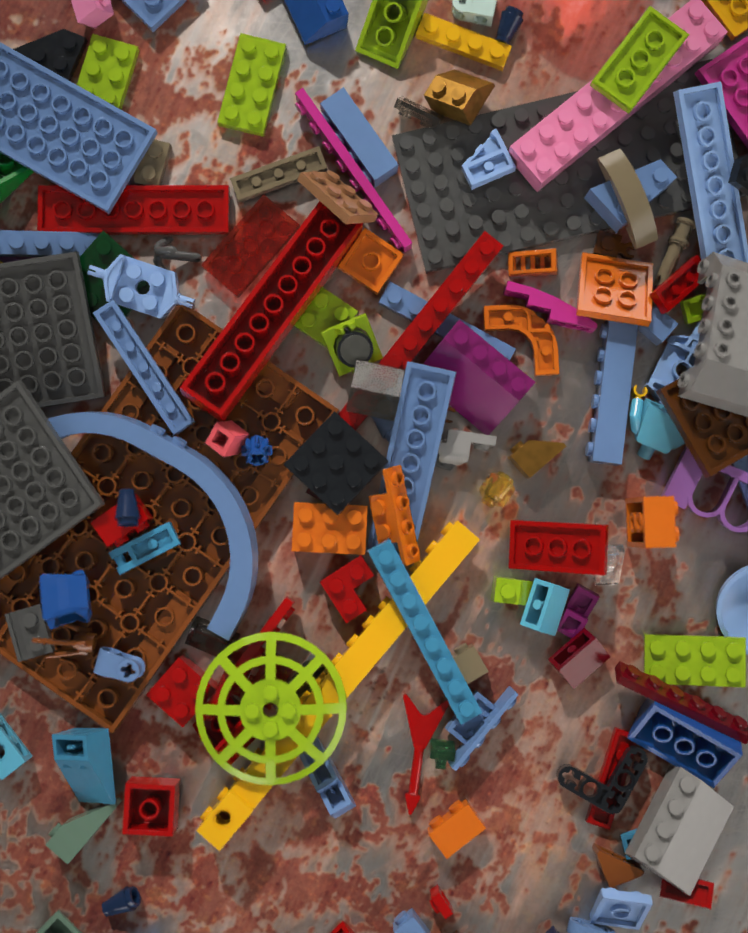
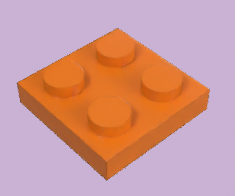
[338,228,404,295]

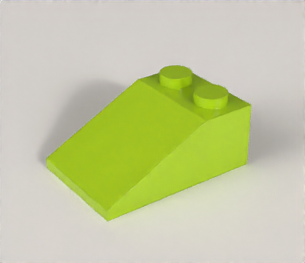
[355,0,428,69]

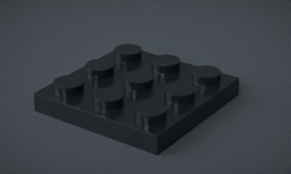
[284,411,389,515]

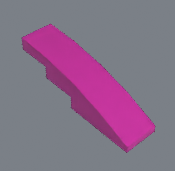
[503,281,598,333]

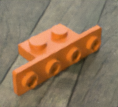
[368,465,420,566]

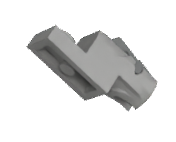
[435,429,497,471]

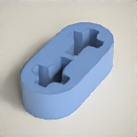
[566,917,615,933]

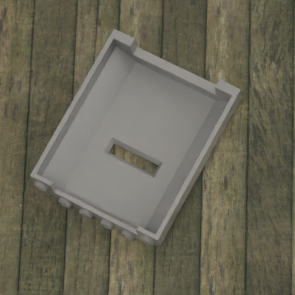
[678,252,748,417]

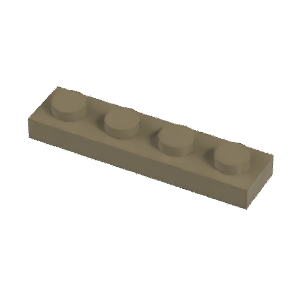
[230,146,328,203]

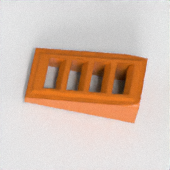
[508,248,558,277]

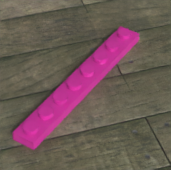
[295,88,412,254]

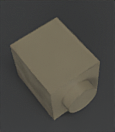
[452,643,489,684]

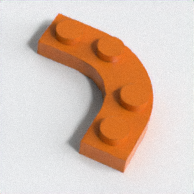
[483,305,559,376]

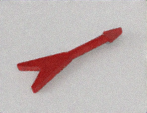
[403,694,449,815]

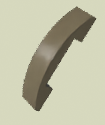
[597,148,658,250]

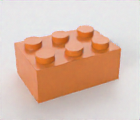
[625,496,679,548]
[291,502,368,555]

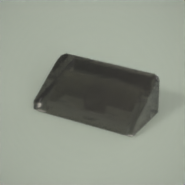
[185,616,240,660]

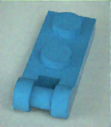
[109,522,182,575]

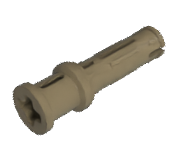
[653,217,696,288]

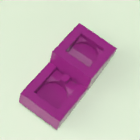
[557,583,600,639]

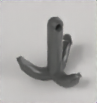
[153,236,202,269]

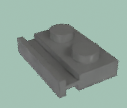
[5,603,56,662]

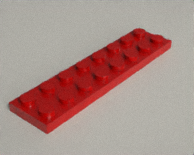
[37,185,230,235]

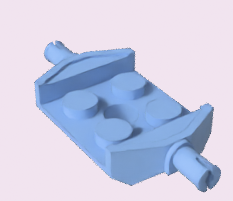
[87,254,195,319]
[644,322,700,405]

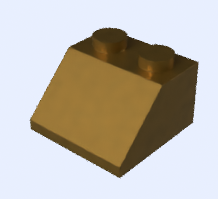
[424,69,495,126]

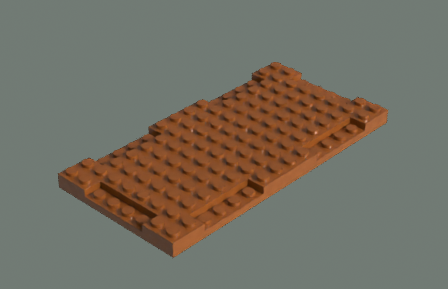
[0,304,339,733]

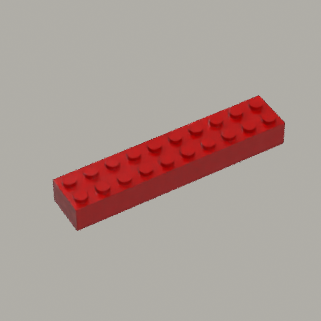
[180,201,363,422]

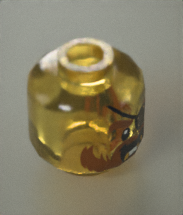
[479,471,515,508]

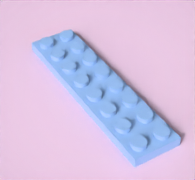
[673,81,748,284]

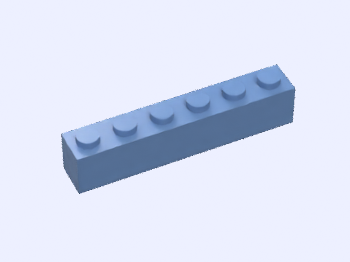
[585,320,638,466]

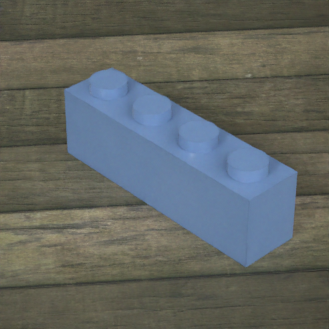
[320,87,398,188]

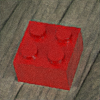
[146,654,219,728]
[122,776,181,837]

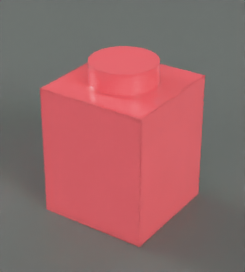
[205,420,250,457]

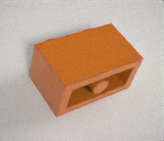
[427,798,486,859]

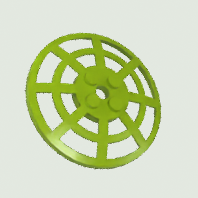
[195,631,347,785]

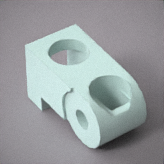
[452,0,497,27]

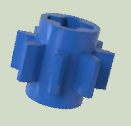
[241,435,273,466]

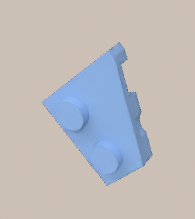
[462,128,516,190]

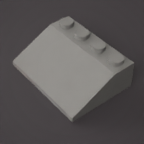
[624,766,734,896]

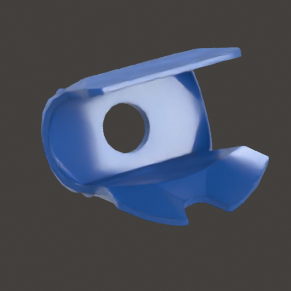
[40,570,92,630]

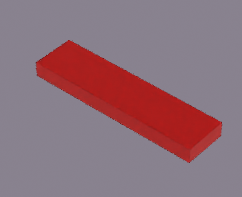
[585,727,637,830]

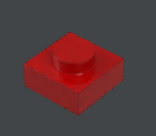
[429,884,453,919]

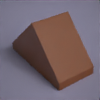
[592,843,645,888]

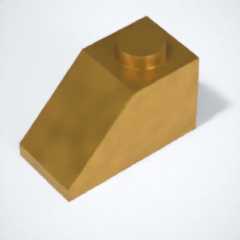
[508,440,567,479]

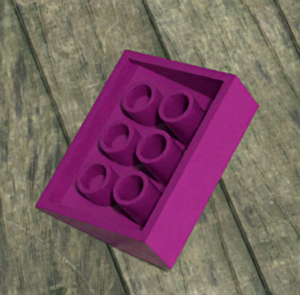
[423,319,535,435]

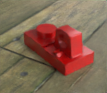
[660,879,714,910]

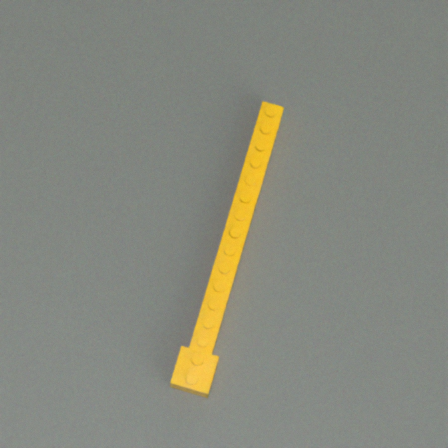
[197,520,480,851]

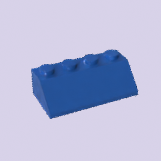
[284,0,349,45]
[628,698,743,788]

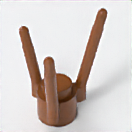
[32,623,97,659]

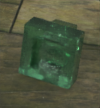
[429,738,456,770]

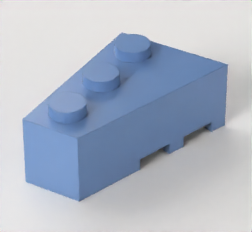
[584,159,677,233]

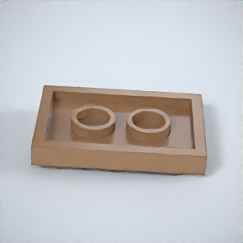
[297,170,378,224]

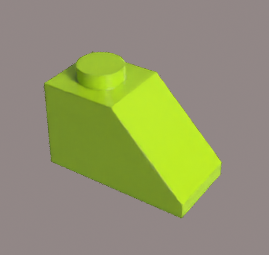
[491,576,534,605]

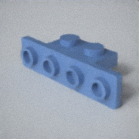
[445,686,518,771]

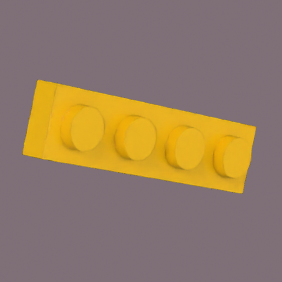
[415,12,512,71]

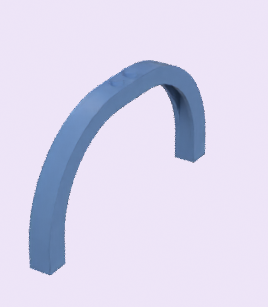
[48,411,258,641]

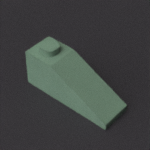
[46,797,123,865]

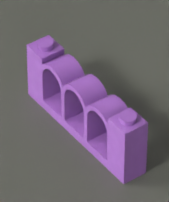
[661,446,748,533]

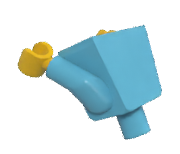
[629,384,685,460]

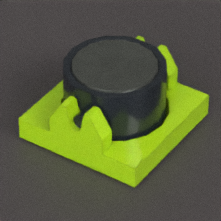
[321,313,383,377]

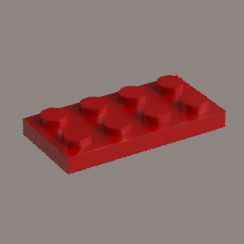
[509,520,609,576]

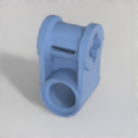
[93,647,146,682]

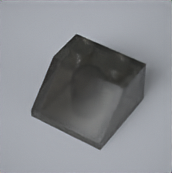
[346,359,405,421]

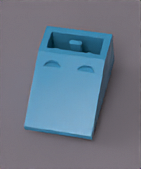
[52,728,116,804]

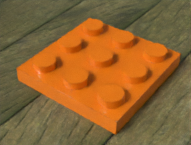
[576,252,653,327]

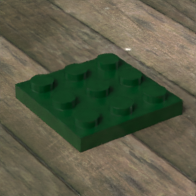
[80,231,150,324]

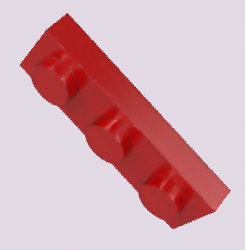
[649,255,701,314]

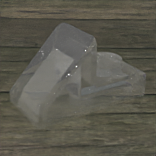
[593,544,625,585]

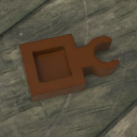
[592,230,635,260]

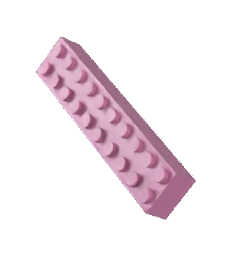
[508,0,728,192]

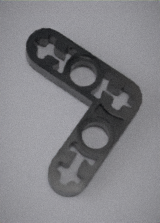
[556,745,648,814]

